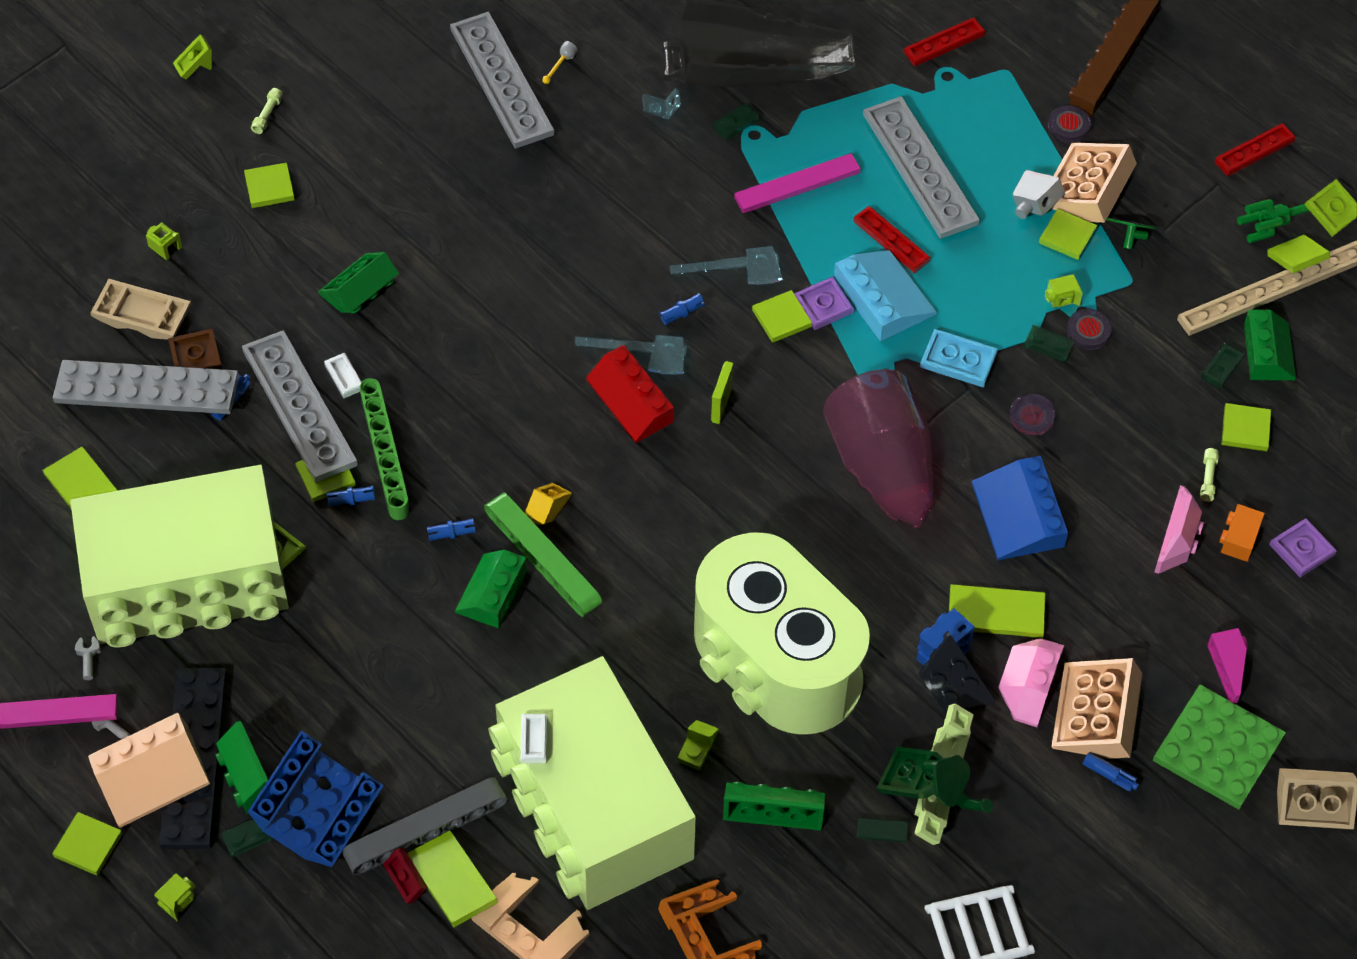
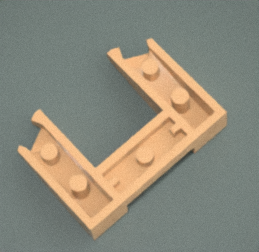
[471,873,589,959]

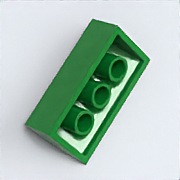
[723,782,825,830]

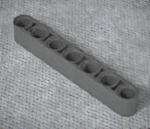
[342,777,508,875]

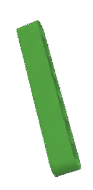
[360,378,409,520]
[484,493,602,617]

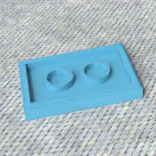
[920,329,998,388]

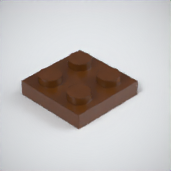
[168,329,222,370]

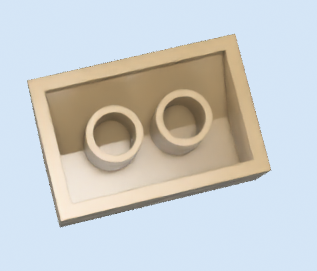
[1277,768,1357,829]

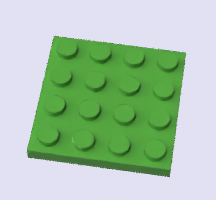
[1153,685,1286,810]

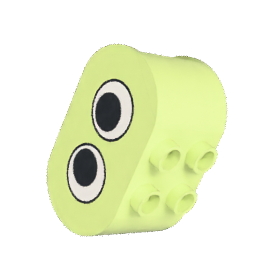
[694,532,870,734]

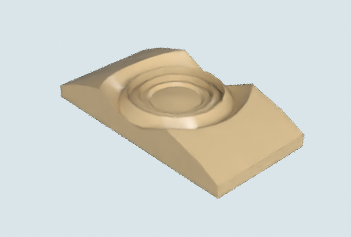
[91,279,191,339]

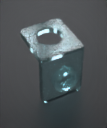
[642,88,680,119]

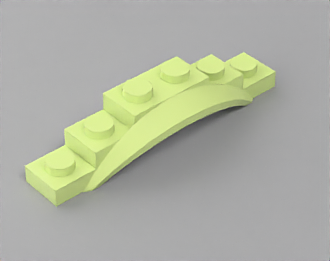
[914,703,973,845]

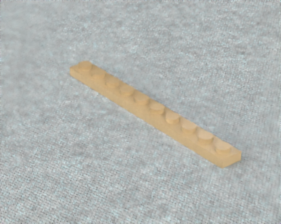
[1177,241,1357,336]

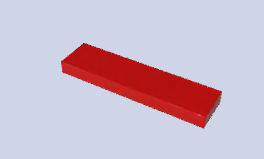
[904,17,985,67]
[1215,123,1296,177]
[853,206,931,274]

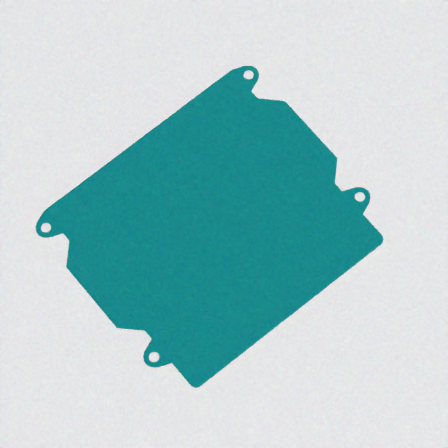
[741,67,1133,389]

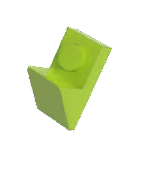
[173,34,212,80]
[677,720,719,771]

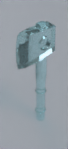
[669,246,782,285]
[575,335,687,375]

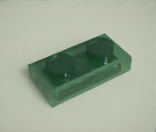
[713,103,759,141]
[1024,325,1074,362]
[1201,343,1244,389]
[221,819,274,858]

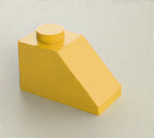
[525,483,572,525]

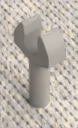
[75,636,101,680]
[92,720,130,740]

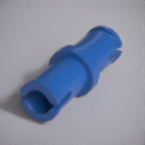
[659,293,705,325]
[327,485,376,507]
[427,518,476,541]

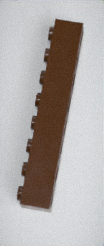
[1068,0,1162,117]

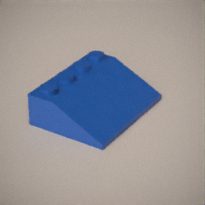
[972,456,1068,560]

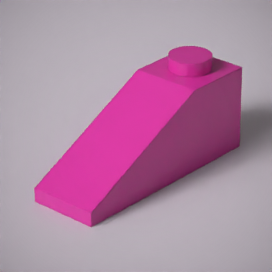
[1207,628,1248,705]

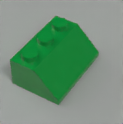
[318,252,399,314]
[1244,310,1296,381]
[455,550,527,629]
[215,721,268,814]

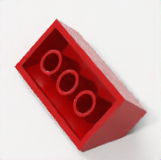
[586,345,674,443]

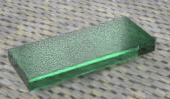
[857,818,907,843]

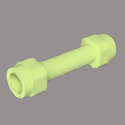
[251,88,283,134]
[1200,448,1219,502]

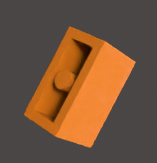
[1219,504,1264,562]

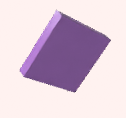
[794,277,854,330]
[1269,518,1337,578]

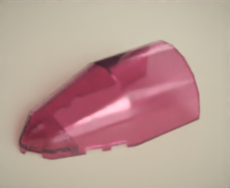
[823,369,934,528]

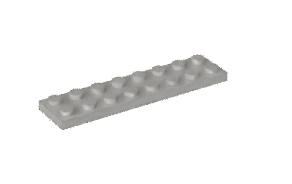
[450,12,554,149]
[863,96,980,239]
[242,330,357,483]
[52,360,239,414]

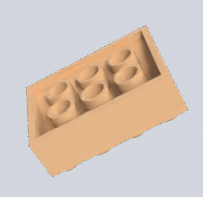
[1051,143,1137,223]
[1051,658,1142,759]
[88,713,210,828]

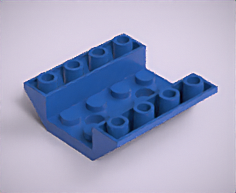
[248,731,384,867]

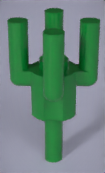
[1237,199,1309,243]

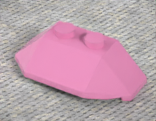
[1154,485,1204,574]
[999,638,1064,727]

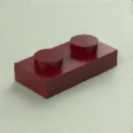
[383,848,428,904]

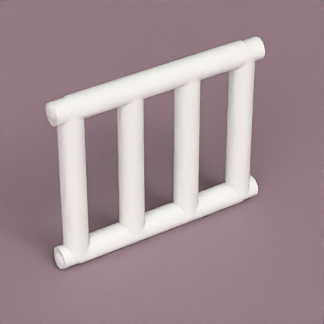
[925,885,1035,959]

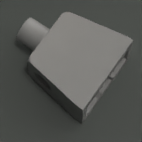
[1013,170,1065,219]

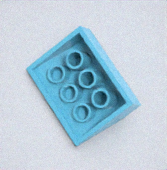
[834,250,937,342]

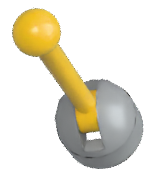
[542,41,578,84]

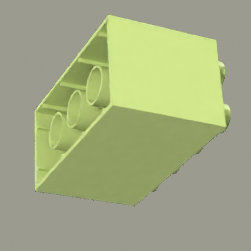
[70,464,289,647]
[488,656,696,910]

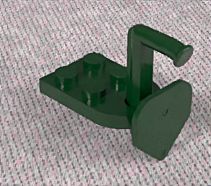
[876,746,993,813]

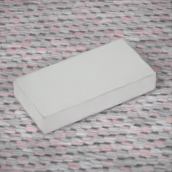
[324,353,361,398]
[520,714,547,764]

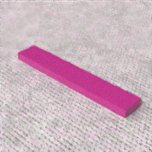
[734,153,860,213]
[0,694,118,729]

